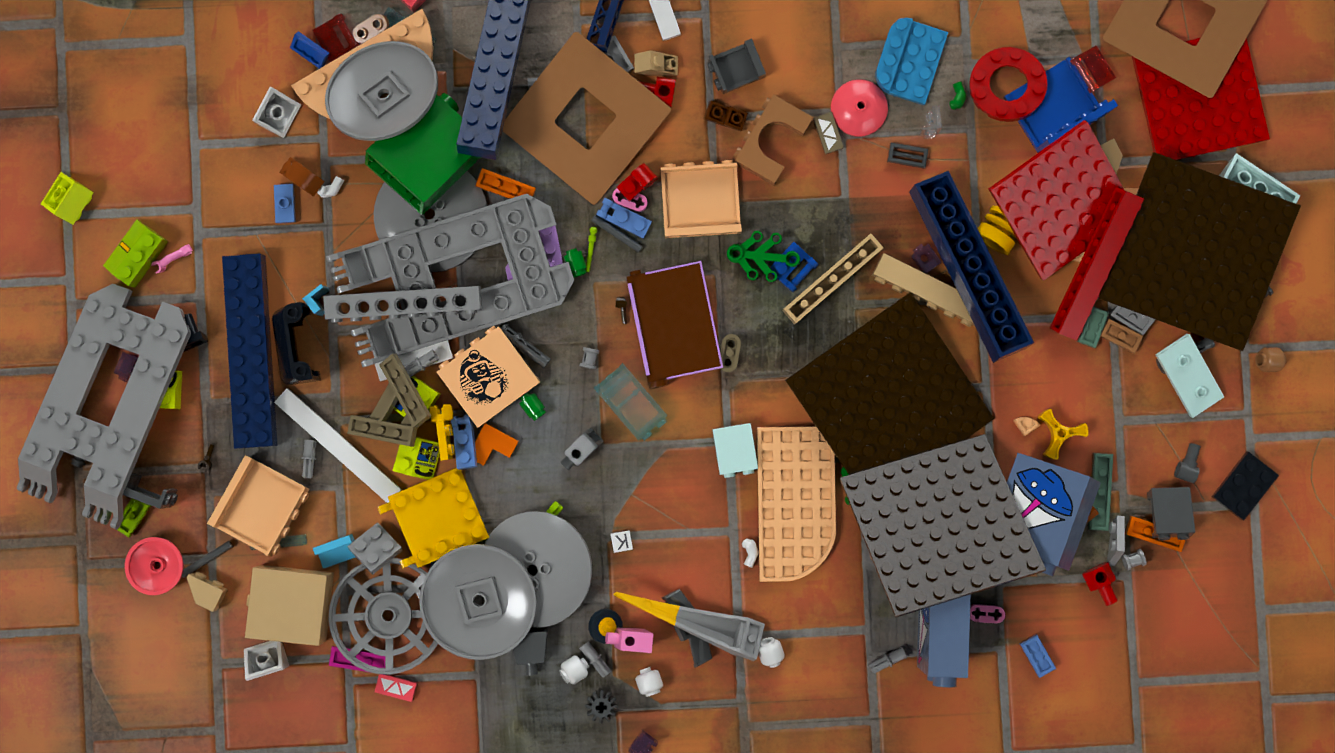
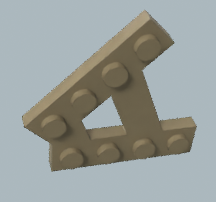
[347,353,432,447]

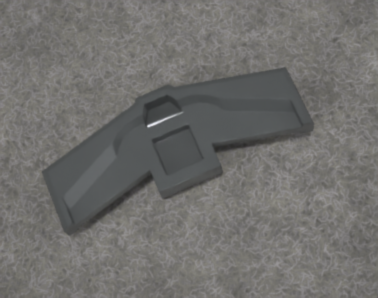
[661,589,712,668]

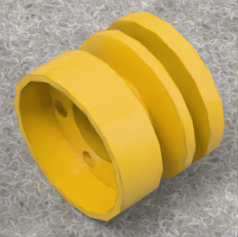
[977,205,1016,255]

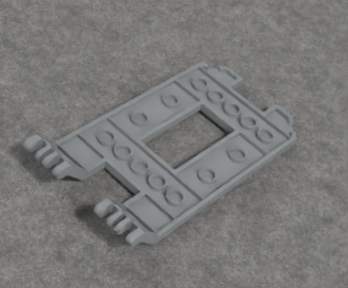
[326,194,574,367]
[17,284,191,530]

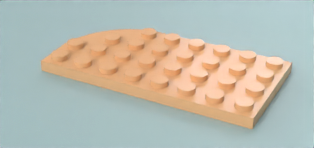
[757,427,836,582]

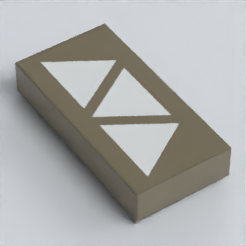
[813,112,844,155]

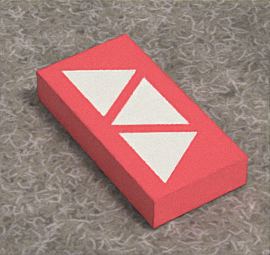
[374,674,417,702]

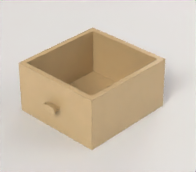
[245,565,334,646]

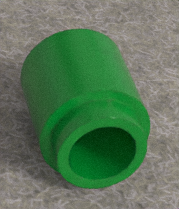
[563,248,587,278]
[519,392,546,421]

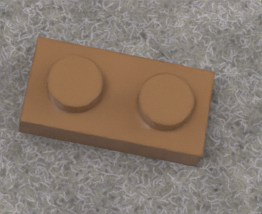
[1100,319,1143,353]

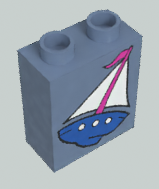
[1007,453,1101,576]
[917,594,971,687]

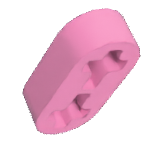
[612,189,648,212]
[970,604,1005,624]

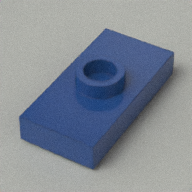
[290,31,329,69]

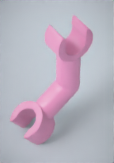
[151,244,193,274]

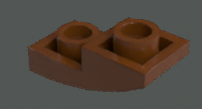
[703,101,748,131]

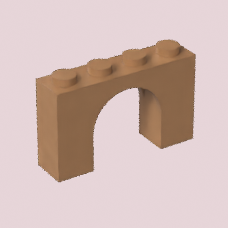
[733,94,813,186]

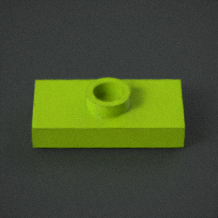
[117,498,151,537]

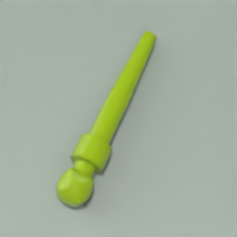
[586,226,597,272]

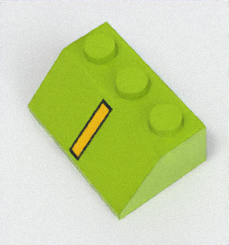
[103,219,169,288]

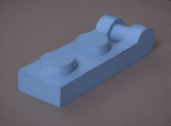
[596,198,652,239]
[451,414,477,470]

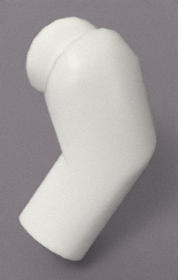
[317,176,344,198]
[742,539,759,568]

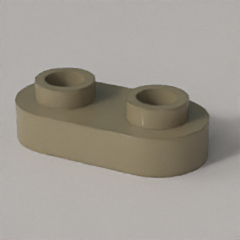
[720,334,741,372]

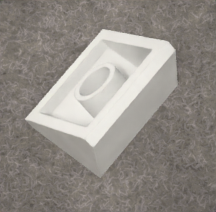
[252,87,301,138]
[244,641,289,681]

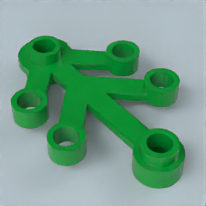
[727,231,801,283]

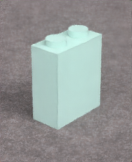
[712,423,758,478]

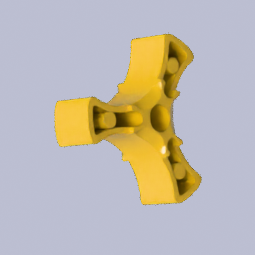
[1038,409,1088,460]

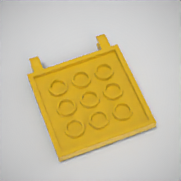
[377,468,489,568]

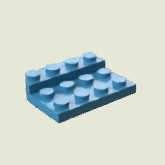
[875,18,948,105]

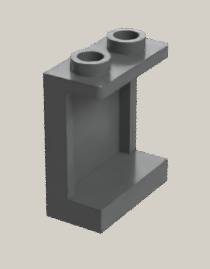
[707,38,766,94]
[123,473,178,509]
[1147,487,1195,541]

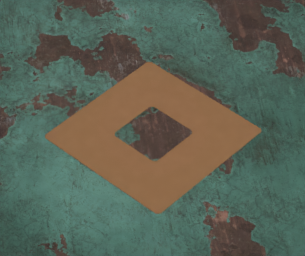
[1103,0,1267,98]
[503,32,671,205]

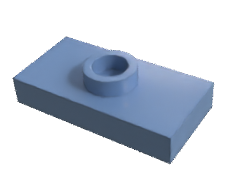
[274,184,296,224]
[1019,634,1056,678]

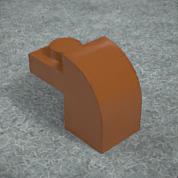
[279,157,325,197]

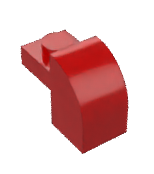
[616,163,658,202]

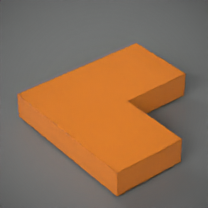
[475,423,519,466]

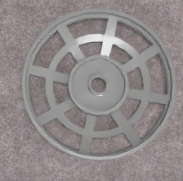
[329,558,438,675]

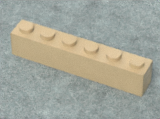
[782,234,883,325]
[871,253,975,327]

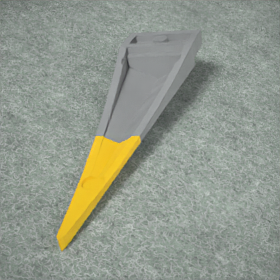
[613,592,765,661]

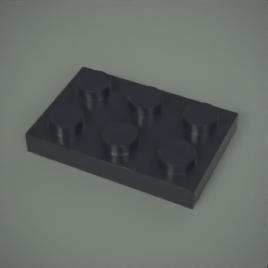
[1211,451,1279,521]

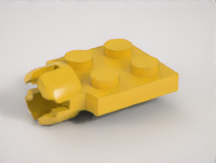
[430,404,455,461]

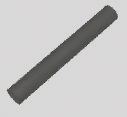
[591,215,643,253]
[182,541,233,578]

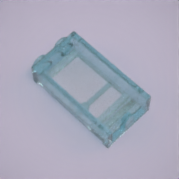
[594,363,668,441]

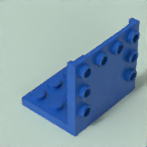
[1003,57,1118,153]

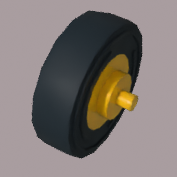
[588,609,623,644]

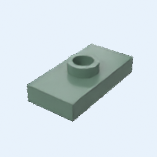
[1076,307,1109,348]

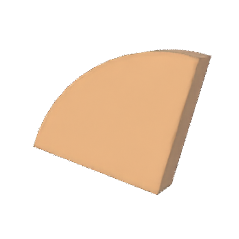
[1013,417,1041,436]

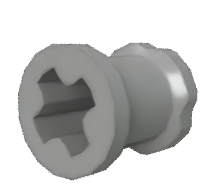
[579,347,599,370]
[1121,549,1147,571]

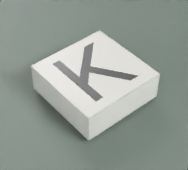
[611,530,633,553]

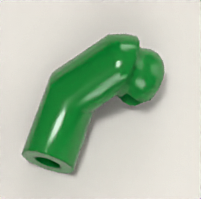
[949,81,967,110]

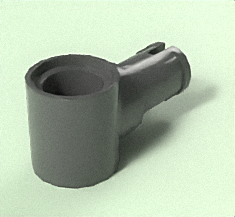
[1174,443,1201,484]

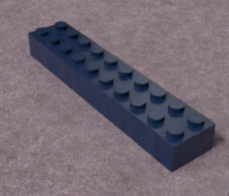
[456,0,531,160]
[909,171,1034,363]
[222,254,278,449]

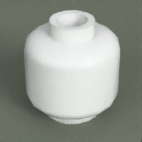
[758,637,785,668]
[559,655,589,685]
[635,667,663,697]

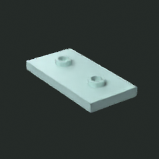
[1155,334,1224,418]

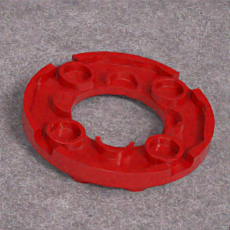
[969,47,1047,122]

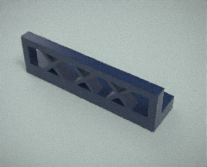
[586,0,624,53]

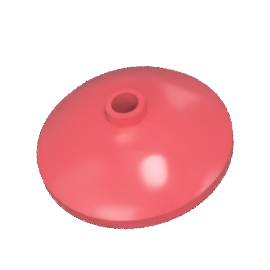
[831,80,888,137]
[125,537,184,595]

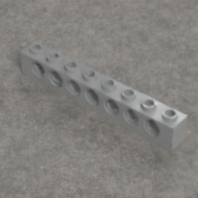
[323,286,482,323]

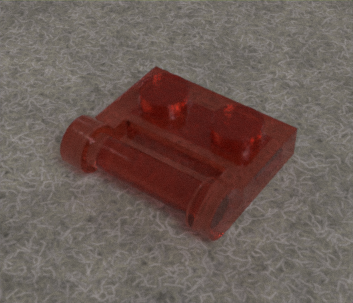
[312,14,360,62]
[1070,46,1116,93]

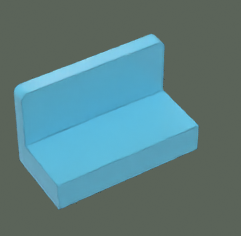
[302,284,330,316]
[313,534,355,568]

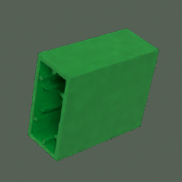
[365,93,481,215]

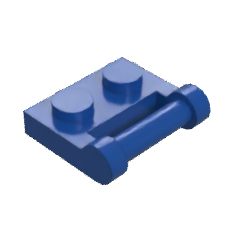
[770,242,819,293]

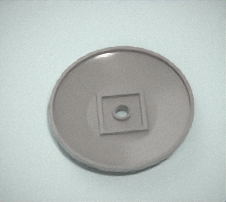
[325,41,438,141]
[374,171,487,272]
[484,511,592,627]
[420,544,537,660]

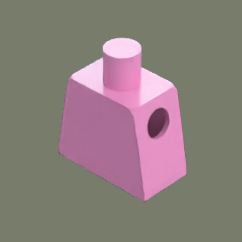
[605,627,653,653]

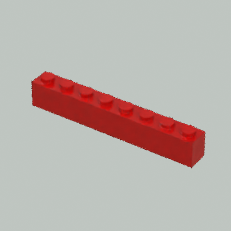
[1050,187,1144,340]

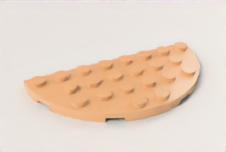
[291,9,433,119]

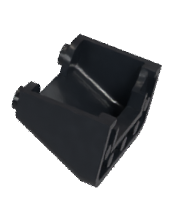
[272,302,321,385]

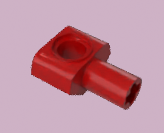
[639,76,676,107]
[1082,562,1118,606]

